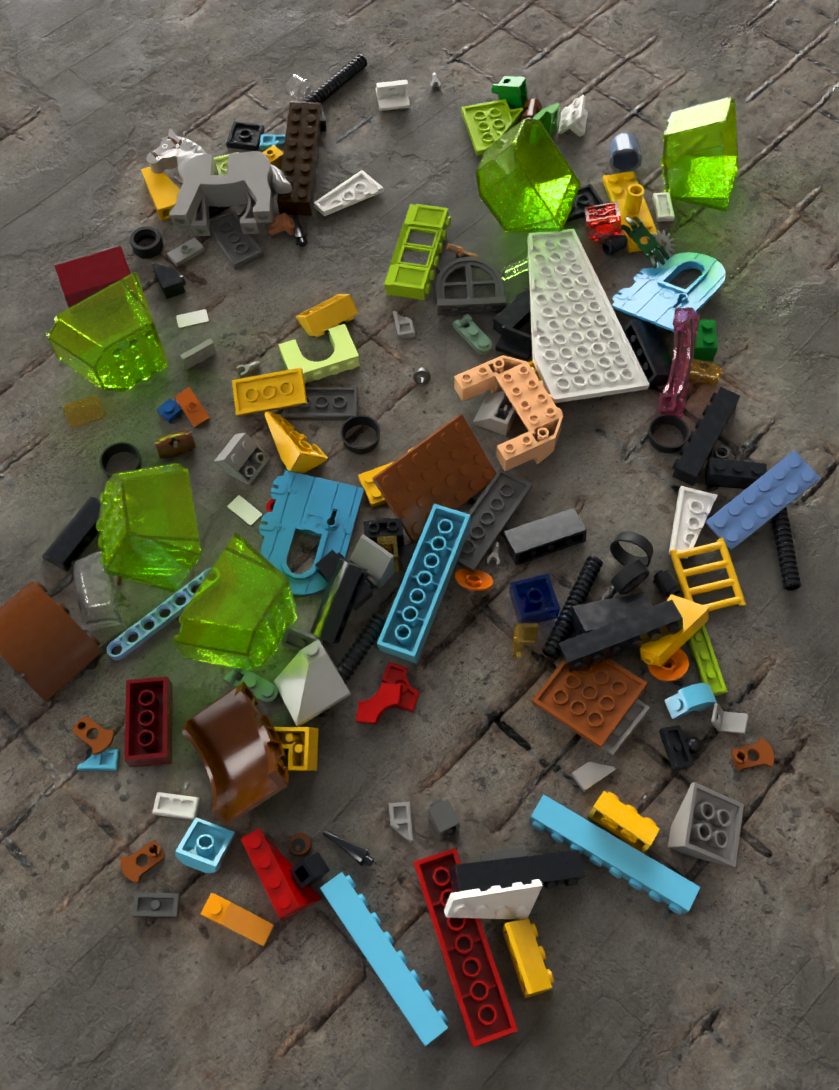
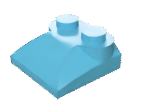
[175,817,235,874]

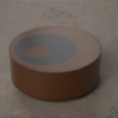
[289,833,312,856]

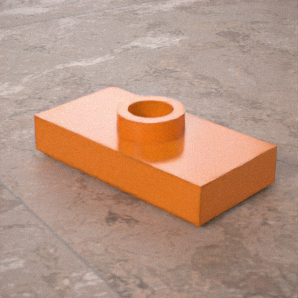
[174,387,210,428]

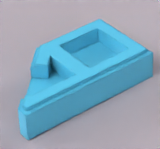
[260,135,286,150]
[77,749,120,771]

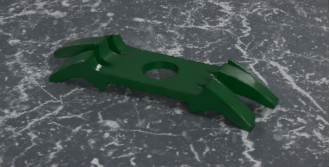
[620,216,669,269]

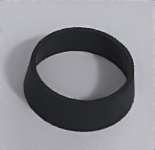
[648,414,689,453]
[340,415,381,454]
[99,442,141,482]
[610,531,653,567]

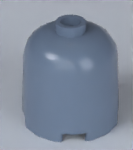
[609,133,642,173]

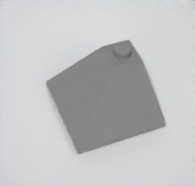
[274,639,351,727]
[667,782,744,868]

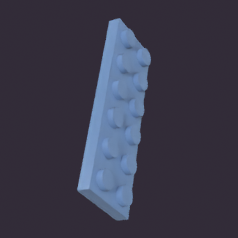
[705,450,820,552]

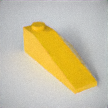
[264,411,328,473]

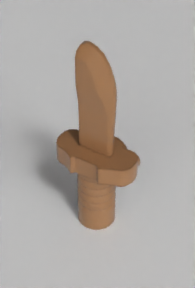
[446,243,479,258]

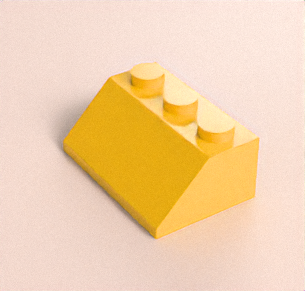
[295,294,358,338]
[588,791,660,853]
[502,918,554,999]

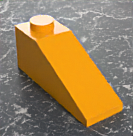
[201,893,274,947]

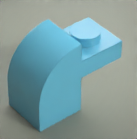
[664,683,717,719]

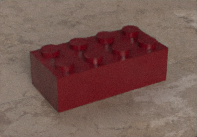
[124,676,173,767]

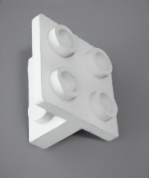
[376,80,410,111]
[558,95,588,137]

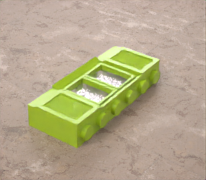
[384,204,452,300]

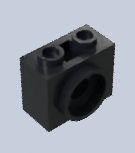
[363,518,404,550]

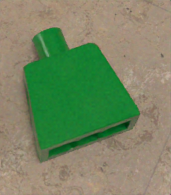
[491,76,528,109]

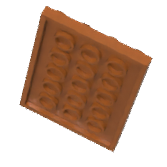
[372,414,496,541]

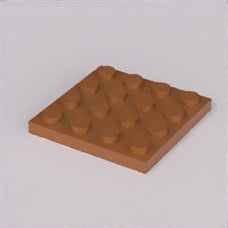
[532,658,648,749]

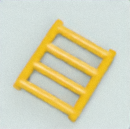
[670,538,746,611]

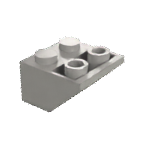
[473,391,517,436]
[214,432,271,485]

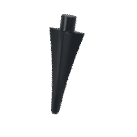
[293,213,308,247]
[323,831,375,866]

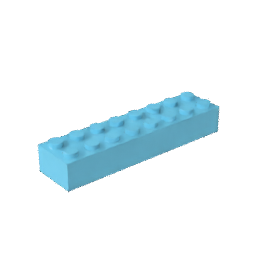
[377,504,472,664]

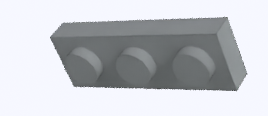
[602,699,650,756]

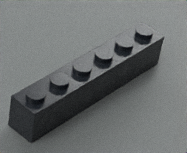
[672,387,740,486]
[559,599,683,672]
[449,850,585,893]

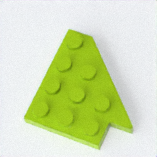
[461,99,523,156]

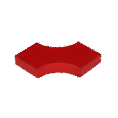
[382,662,420,713]
[356,683,403,724]

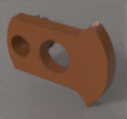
[72,716,115,755]
[731,737,774,770]
[121,840,165,883]

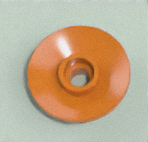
[454,568,493,591]
[648,649,689,682]

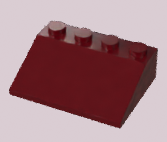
[54,246,138,315]

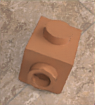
[268,213,295,236]

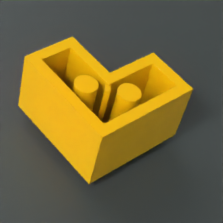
[274,727,319,771]

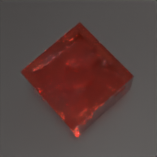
[584,202,622,241]

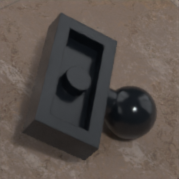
[659,725,702,770]

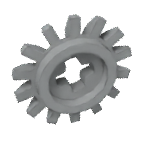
[648,230,676,258]

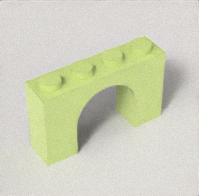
[278,324,360,384]

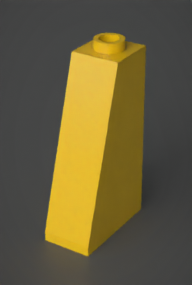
[141,167,180,221]
[640,594,709,667]

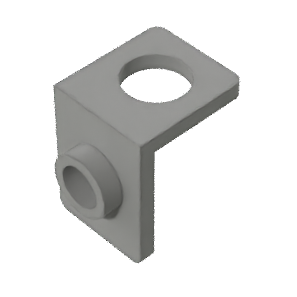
[711,703,749,734]

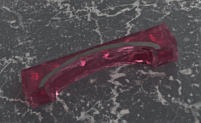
[657,307,700,418]

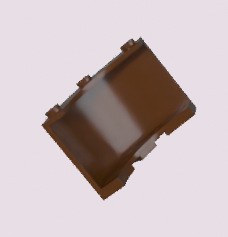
[0,581,102,702]
[182,682,289,826]

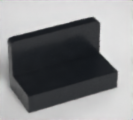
[495,325,532,362]

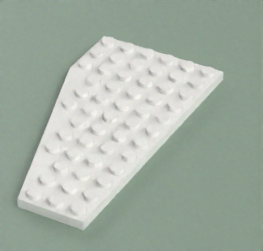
[527,229,650,403]

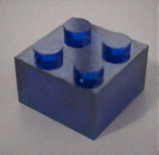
[509,574,560,627]

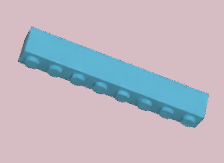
[529,794,700,914]
[320,872,449,1047]

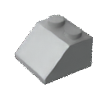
[349,534,395,589]

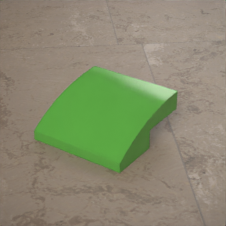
[530,103,560,145]

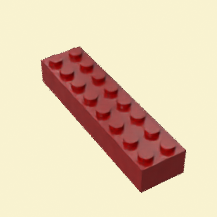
[414,848,518,1048]

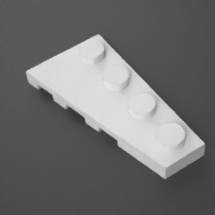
[313,170,383,216]
[669,486,718,559]
[444,879,543,920]

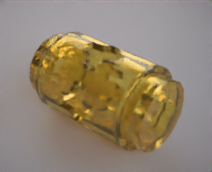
[681,358,722,385]

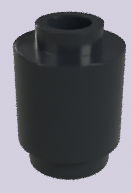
[602,232,628,255]
[653,570,682,598]

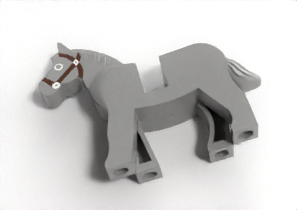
[146,129,292,236]

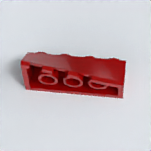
[240,828,322,922]

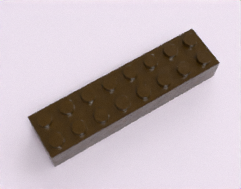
[277,102,322,216]

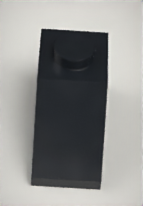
[152,263,186,299]

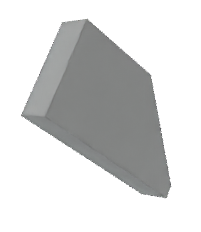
[392,311,415,340]
[571,762,616,792]
[389,801,413,843]

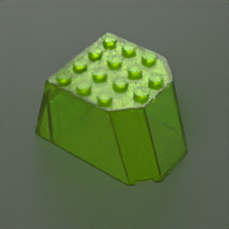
[661,97,739,211]
[476,119,581,232]
[46,272,169,392]
[96,463,202,592]
[173,532,298,671]

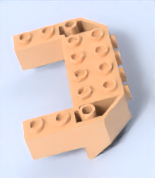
[454,355,564,471]

